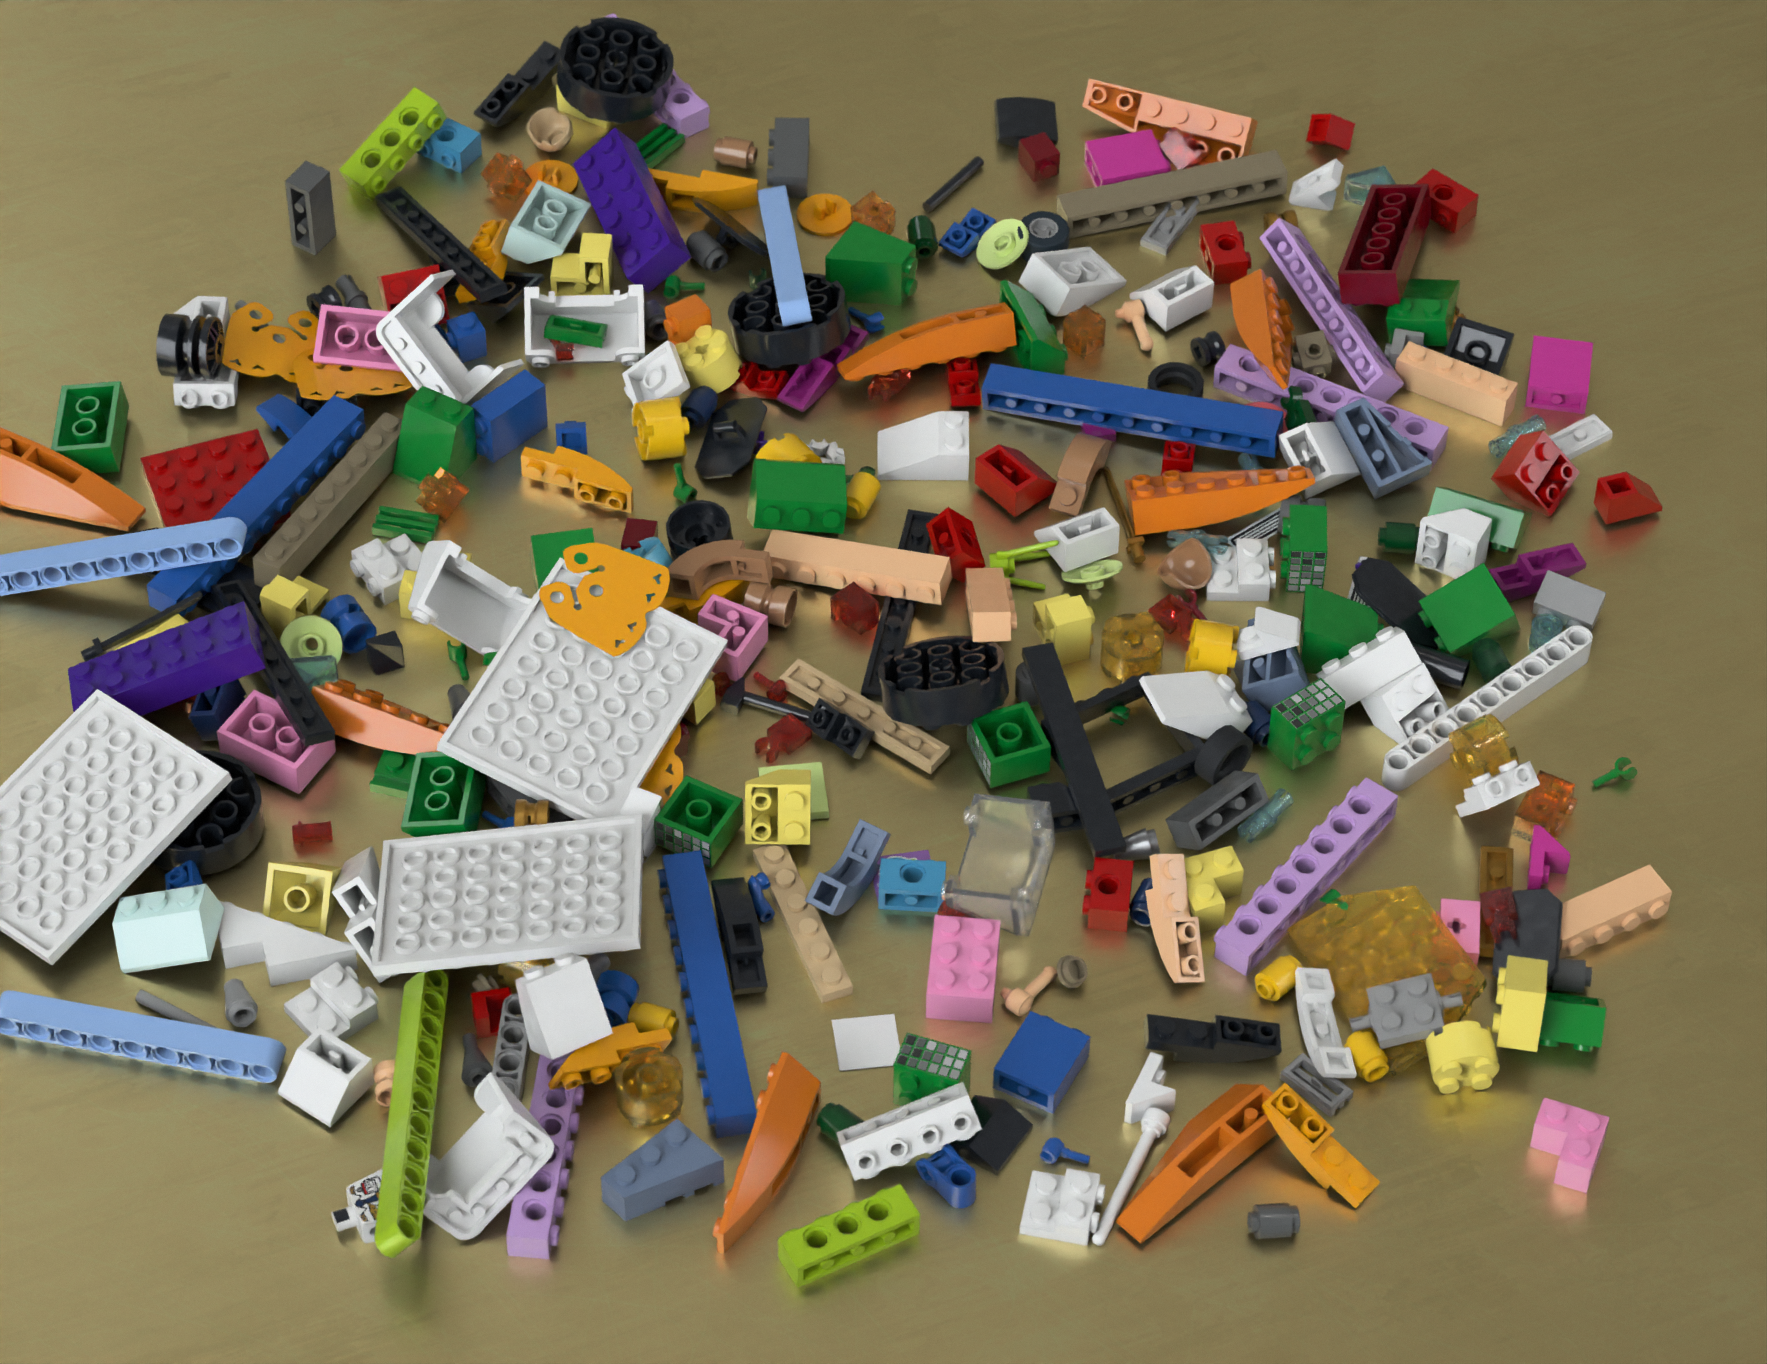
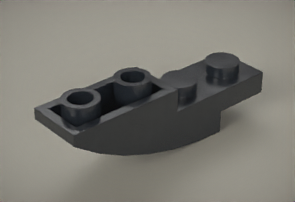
[474,41,560,127]
[711,877,768,995]
[1144,1014,1282,1063]

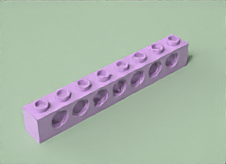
[1260,218,1404,402]
[1213,344,1449,471]
[1214,777,1398,977]
[506,1050,584,1259]

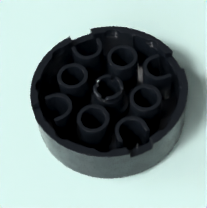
[557,17,674,124]
[728,273,851,368]
[878,636,1009,730]
[152,750,265,875]

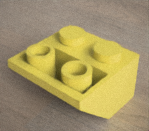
[745,769,811,845]

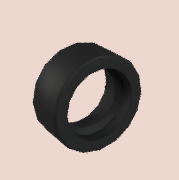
[1147,362,1204,398]
[1195,725,1253,786]

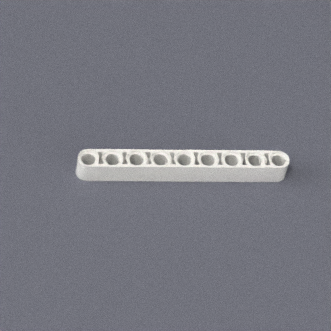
[1381,625,1593,791]

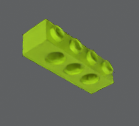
[339,87,447,201]
[778,1184,920,1288]

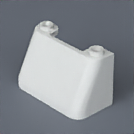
[524,285,645,368]
[408,540,536,656]
[423,1072,554,1240]

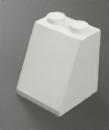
[515,952,613,1060]

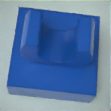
[555,421,587,454]

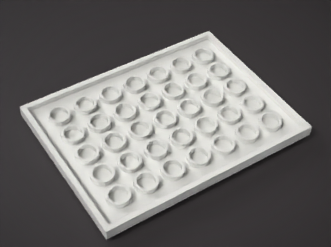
[437,557,728,820]
[0,689,232,965]
[371,813,644,977]

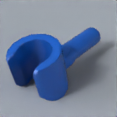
[848,307,885,333]
[482,811,514,828]
[1040,1137,1090,1164]

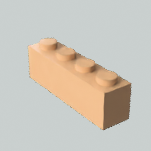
[1395,341,1518,427]
[966,567,1017,642]
[1559,864,1672,958]

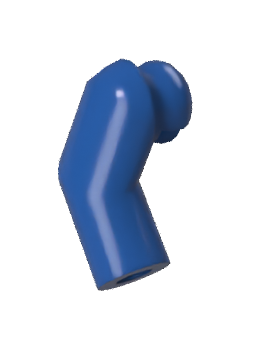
[747,872,775,922]

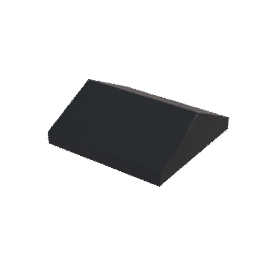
[466,271,545,323]
[1444,316,1514,376]
[948,1095,1033,1175]

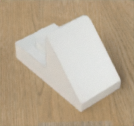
[1288,159,1343,211]
[1236,607,1301,661]
[1124,1052,1176,1124]

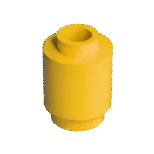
[1255,955,1303,1001]
[627,1001,679,1037]
[1344,1031,1389,1082]

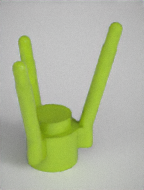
[989,540,1059,590]

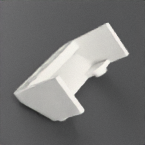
[376,270,524,406]

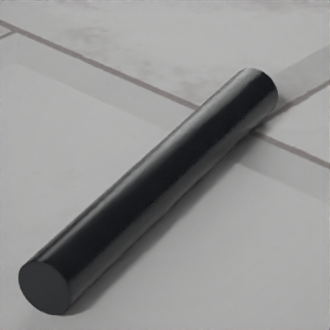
[922,156,984,213]

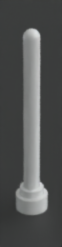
[1092,1108,1171,1245]

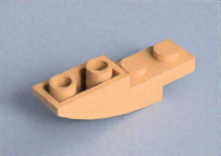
[1145,854,1205,983]

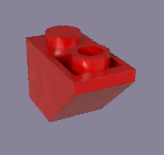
[1594,472,1662,524]

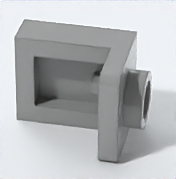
[1384,328,1424,370]

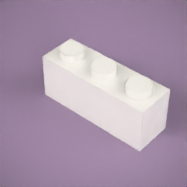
[1316,626,1422,709]

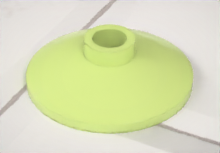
[976,219,1029,269]
[1061,559,1123,590]
[280,615,343,677]

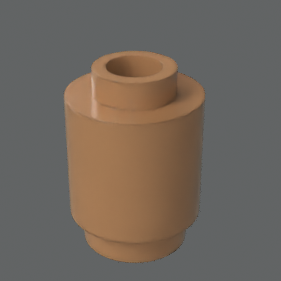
[714,136,758,169]

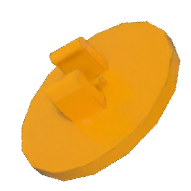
[521,160,579,196]
[796,193,854,236]

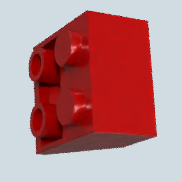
[377,264,450,325]
[1491,430,1580,516]
[975,444,1057,517]

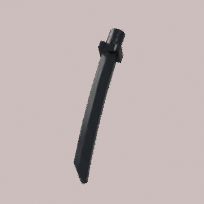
[81,591,203,662]

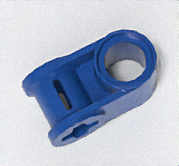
[916,1144,976,1209]

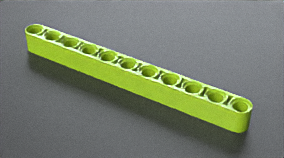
[374,969,448,1258]

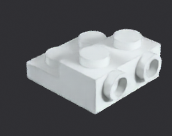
[622,340,690,411]
[173,359,241,409]
[350,533,422,605]
[1205,539,1276,601]
[1455,759,1540,817]
[284,962,379,1041]
[1020,1168,1106,1246]

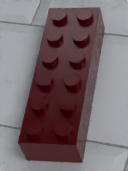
[1338,184,1432,306]

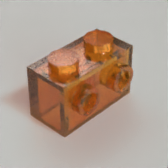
[1511,770,1577,842]

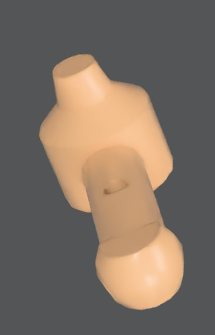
[1115,299,1153,351]
[1000,966,1058,1017]

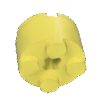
[675,325,742,394]
[1425,1021,1500,1094]

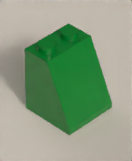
[825,221,918,306]
[393,385,477,496]
[530,528,599,593]
[1418,563,1521,657]
[1300,584,1384,674]

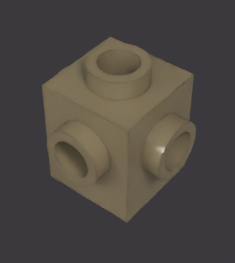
[1291,330,1336,378]

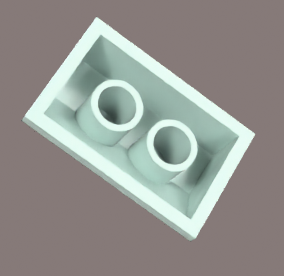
[501,180,591,264]
[112,884,224,973]

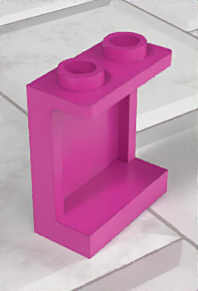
[1084,129,1171,187]
[1525,335,1593,414]

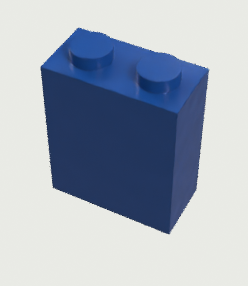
[470,369,548,463]
[993,1011,1090,1114]

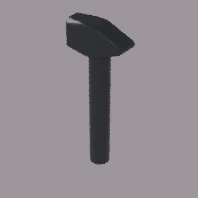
[720,677,812,723]

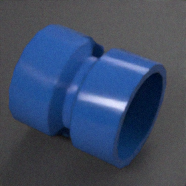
[320,594,377,654]
[596,970,639,1028]

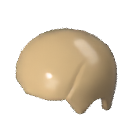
[527,107,574,152]

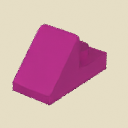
[1527,825,1571,890]

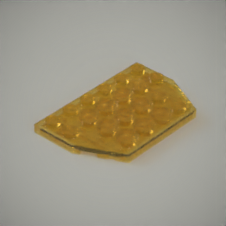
[1287,885,1487,1077]

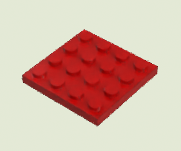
[140,428,291,528]

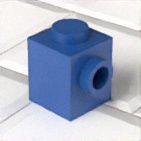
[444,311,487,363]

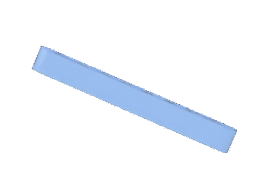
[757,185,812,327]
[0,517,247,596]
[0,990,286,1083]

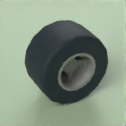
[1017,211,1070,262]

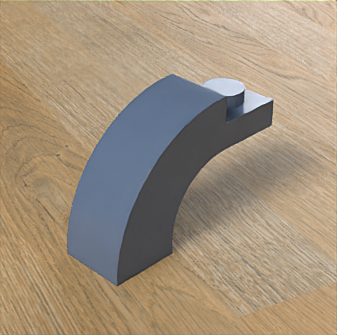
[805,819,891,916]

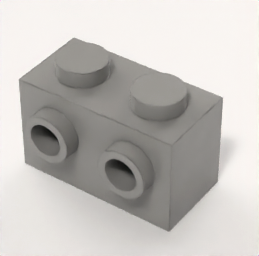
[1532,570,1606,633]

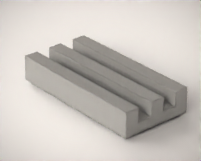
[1280,1053,1353,1117]

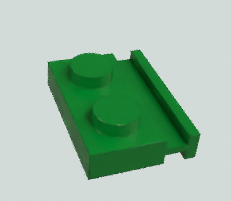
[369,750,416,800]

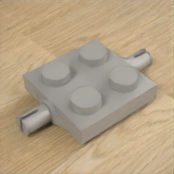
[1349,973,1463,1049]

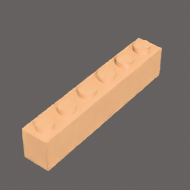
[763,529,952,605]

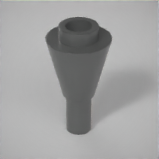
[461,1033,493,1087]

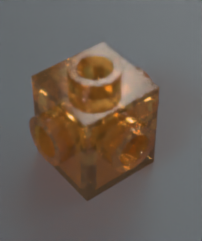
[481,152,533,202]
[850,190,896,235]
[1063,305,1106,359]
[415,467,470,523]

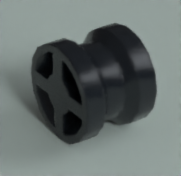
[306,285,343,319]
[1190,331,1226,367]

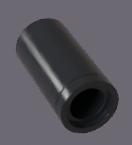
[1411,642,1471,690]

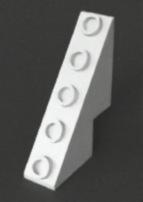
[332,846,398,983]
[218,901,358,987]

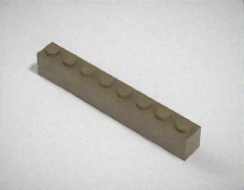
[1057,150,1288,239]
[253,412,402,588]

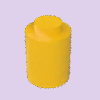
[846,472,881,519]

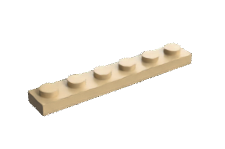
[779,659,950,774]
[753,844,853,1003]

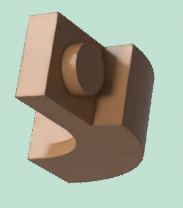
[1049,432,1112,517]
[668,540,773,600]

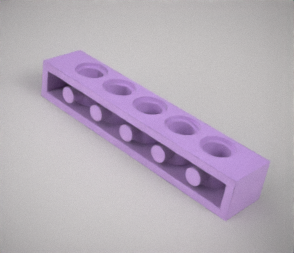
[590,13,710,139]

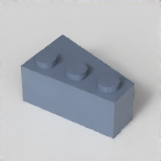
[1333,397,1433,499]
[1242,618,1310,711]
[601,1119,724,1221]

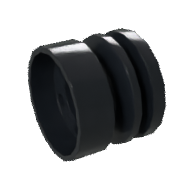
[156,313,224,380]
[666,500,734,561]

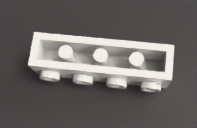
[836,1082,982,1181]

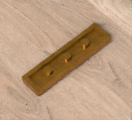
[1479,846,1514,957]

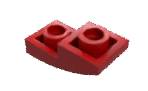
[946,357,981,407]
[727,362,790,400]
[1161,441,1196,475]

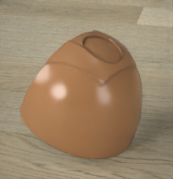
[1157,538,1212,590]

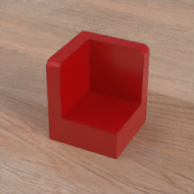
[1306,113,1355,150]
[471,987,512,1039]

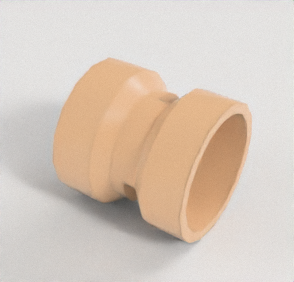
[373,1060,395,1107]

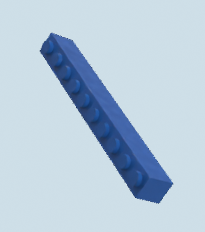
[982,363,1283,458]
[146,395,366,617]
[657,850,757,1138]

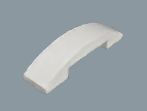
[1295,967,1357,1078]

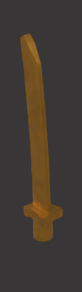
[1103,466,1146,563]

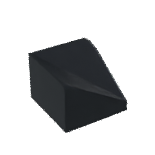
[365,631,405,675]

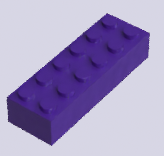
[573,128,691,293]
[68,601,266,716]

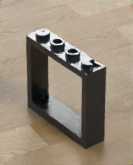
[1041,671,1204,815]

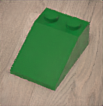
[1386,279,1460,346]

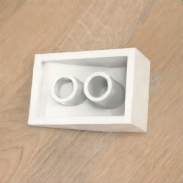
[1019,247,1127,317]
[877,411,969,480]
[1139,671,1253,739]

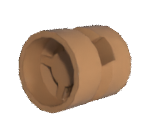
[743,581,798,628]

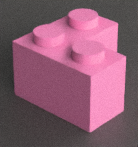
[698,594,768,681]
[1530,1097,1610,1193]

